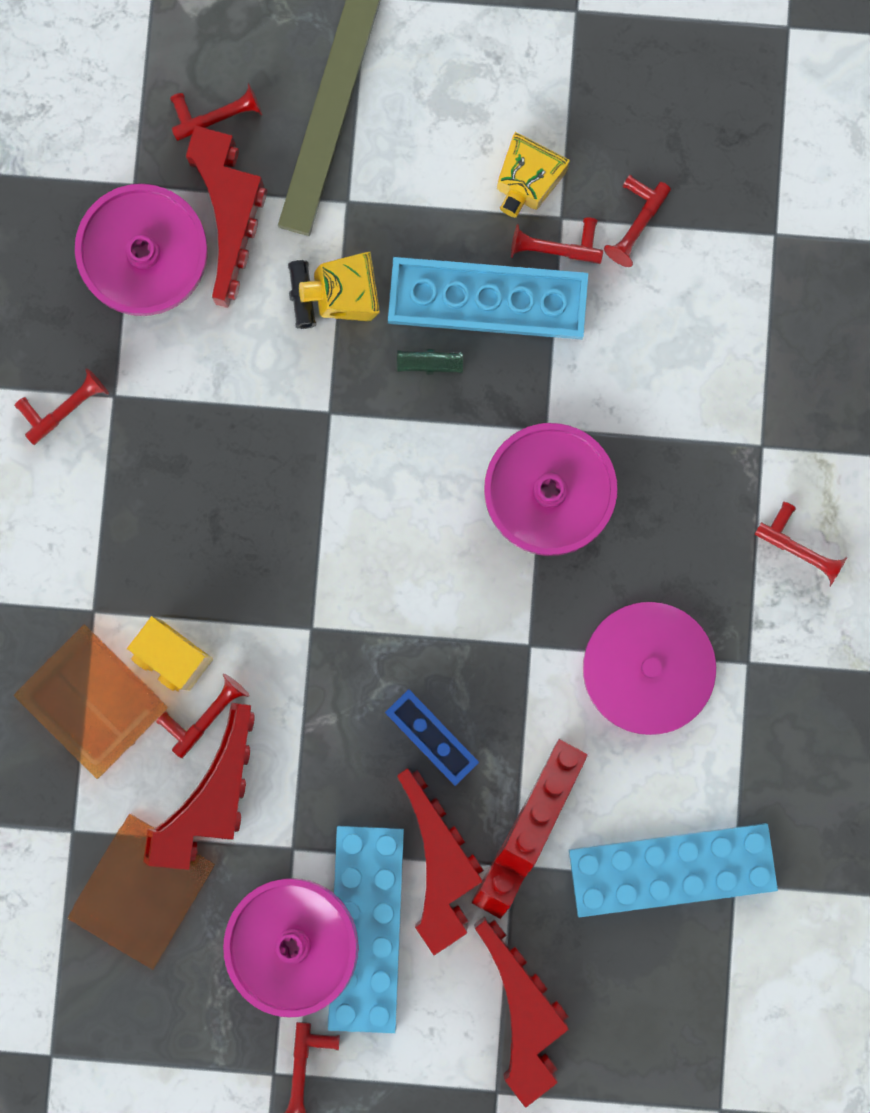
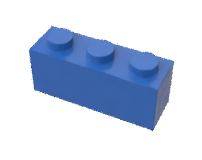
[385,689,479,786]

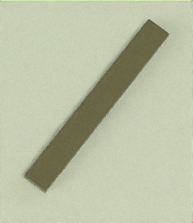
[278,0,381,237]

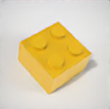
[127,616,213,692]

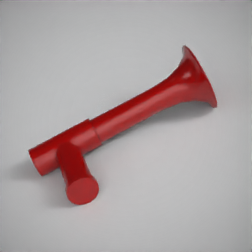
[170,83,262,141]
[604,175,671,267]
[511,217,603,264]
[14,368,109,445]
[754,502,847,587]
[156,673,250,759]
[284,1022,340,1113]

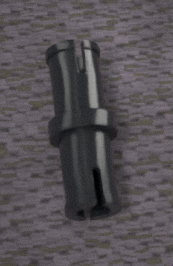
[288,260,317,329]

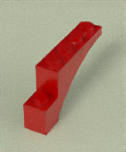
[186,125,267,308]
[143,703,255,870]
[471,739,588,919]
[397,768,484,956]
[474,916,569,1108]

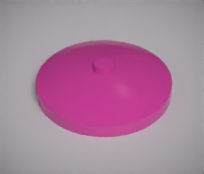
[75,184,208,316]
[484,423,617,556]
[583,602,716,735]
[223,878,359,1017]

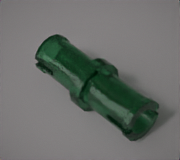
[397,349,463,375]

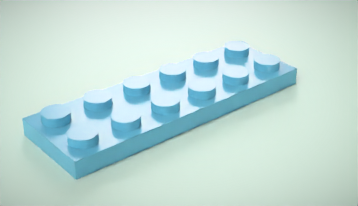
[388,257,588,340]
[568,823,778,917]
[328,826,404,1033]

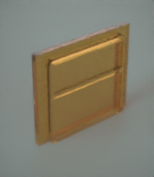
[13,624,169,779]
[67,814,215,970]

